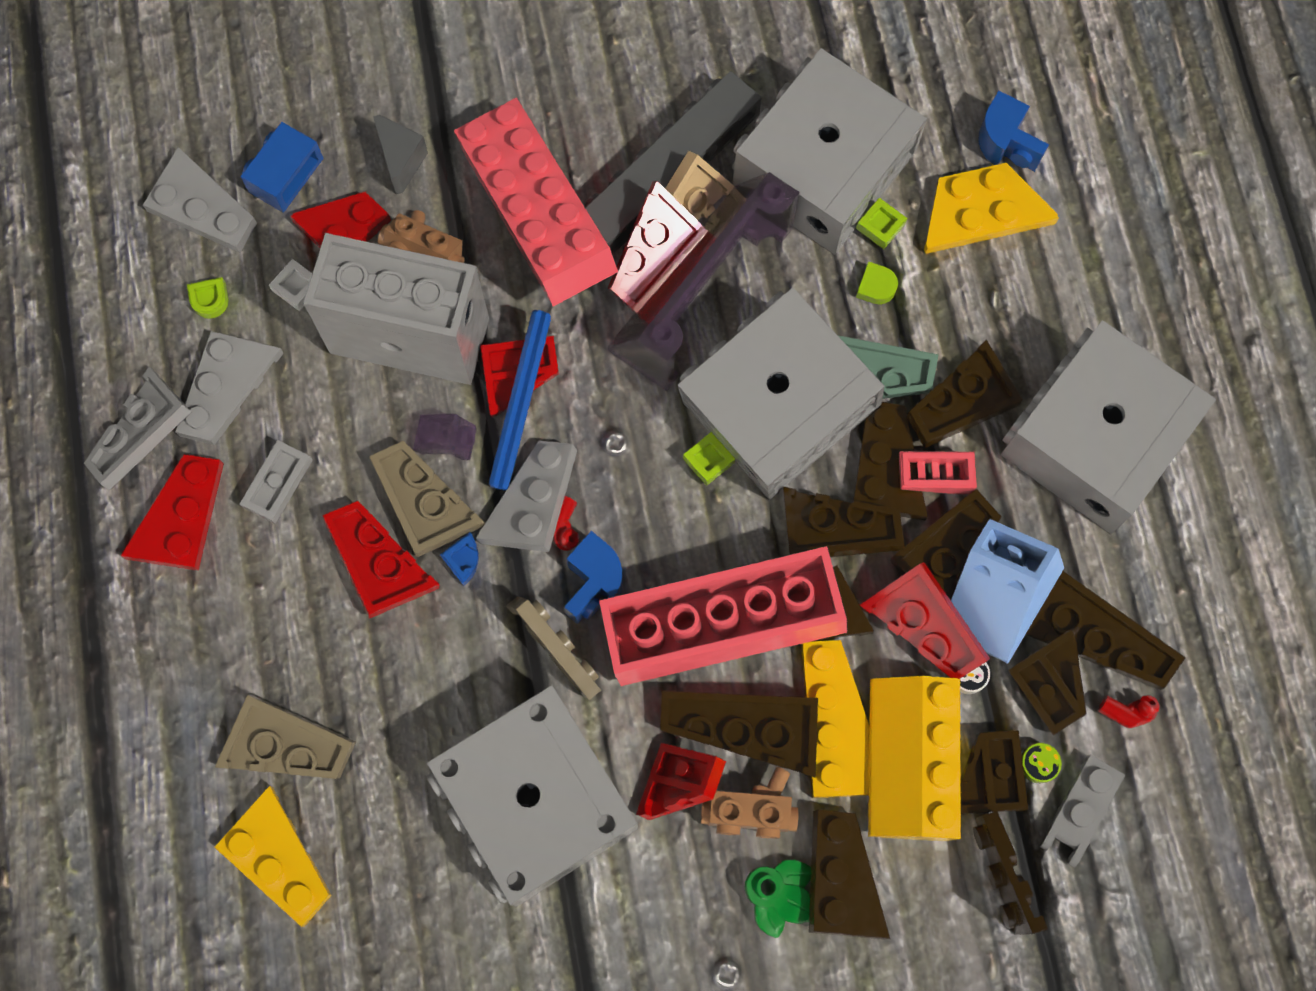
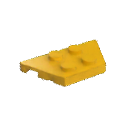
[924,163,1059,254]

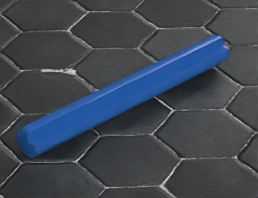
[489,310,551,490]

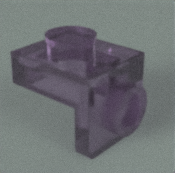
[413,414,477,460]

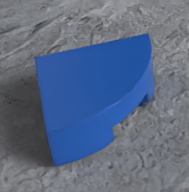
[440,532,479,586]

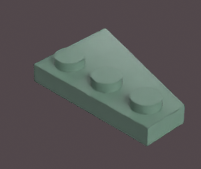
[838,335,939,399]

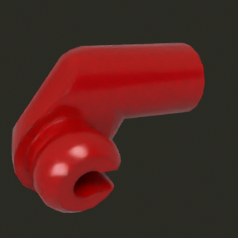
[553,496,580,551]
[1098,695,1160,728]

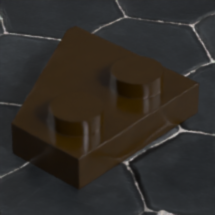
[1008,629,1087,736]
[960,730,1028,815]

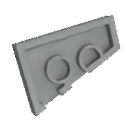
[143,147,257,253]
[176,331,284,445]
[84,366,191,490]
[476,441,577,552]

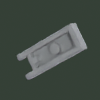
[1039,754,1125,868]

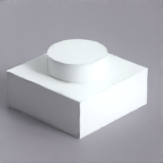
[269,259,312,311]

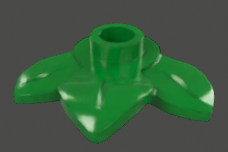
[745,860,811,938]

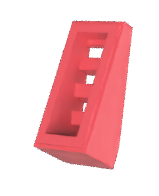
[899,452,977,494]

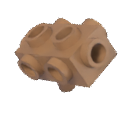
[378,210,464,263]
[701,767,798,839]

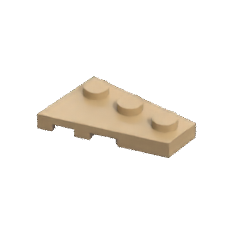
[665,151,737,220]

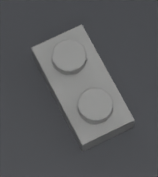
[240,440,313,524]

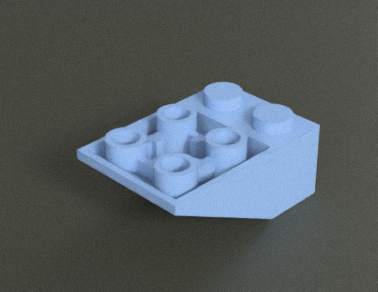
[951,519,1064,664]

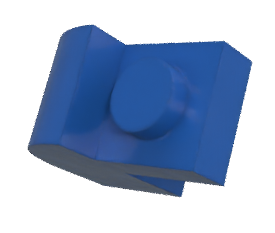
[978,90,1049,172]
[564,531,623,624]

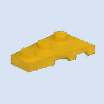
[214,786,332,927]

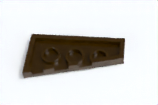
[1025,571,1186,690]

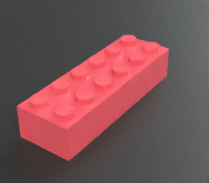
[454,97,618,306]
[599,546,847,686]

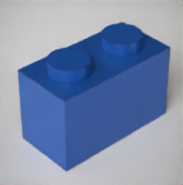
[240,122,324,213]

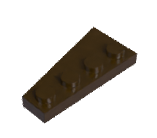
[660,691,818,778]

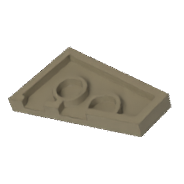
[369,441,485,557]
[507,597,601,700]
[215,695,356,779]

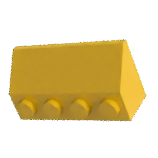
[868,676,961,841]

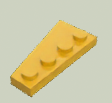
[801,640,869,798]

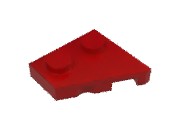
[290,192,391,248]
[481,336,559,417]
[636,743,726,820]

